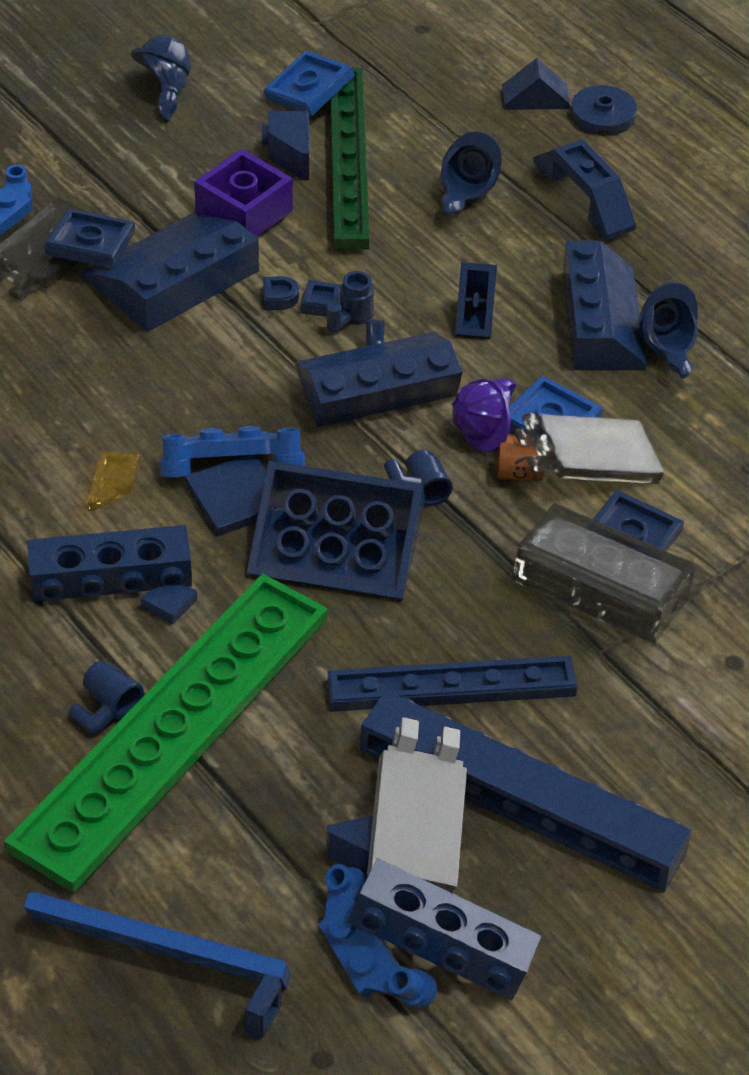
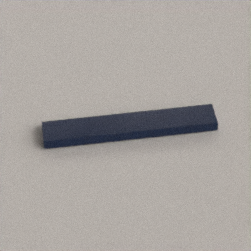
[327,656,578,712]

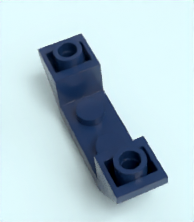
[533,139,636,240]

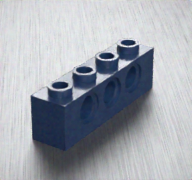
[27,525,192,602]
[347,858,541,1001]

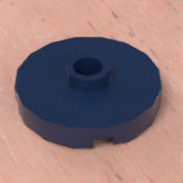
[571,85,637,135]

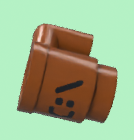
[497,436,546,482]

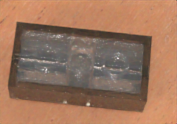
[512,503,696,644]

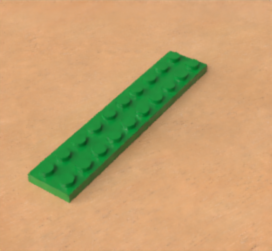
[4,573,328,893]

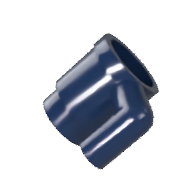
[327,271,374,333]
[384,450,453,506]
[68,661,144,735]

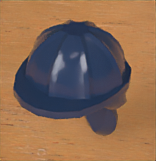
[131,35,191,121]
[440,131,502,216]
[638,281,698,379]

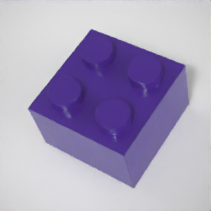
[194,149,293,237]

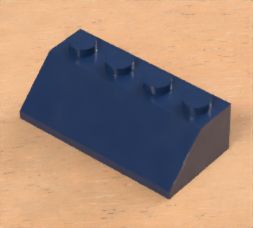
[563,240,647,370]
[295,332,463,427]

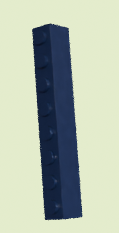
[360,691,692,892]

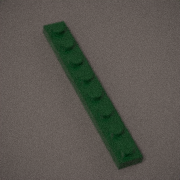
[331,67,369,250]

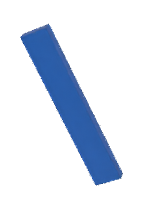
[24,892,291,989]

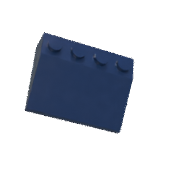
[82,213,259,332]
[247,461,425,600]

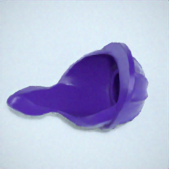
[452,378,517,452]

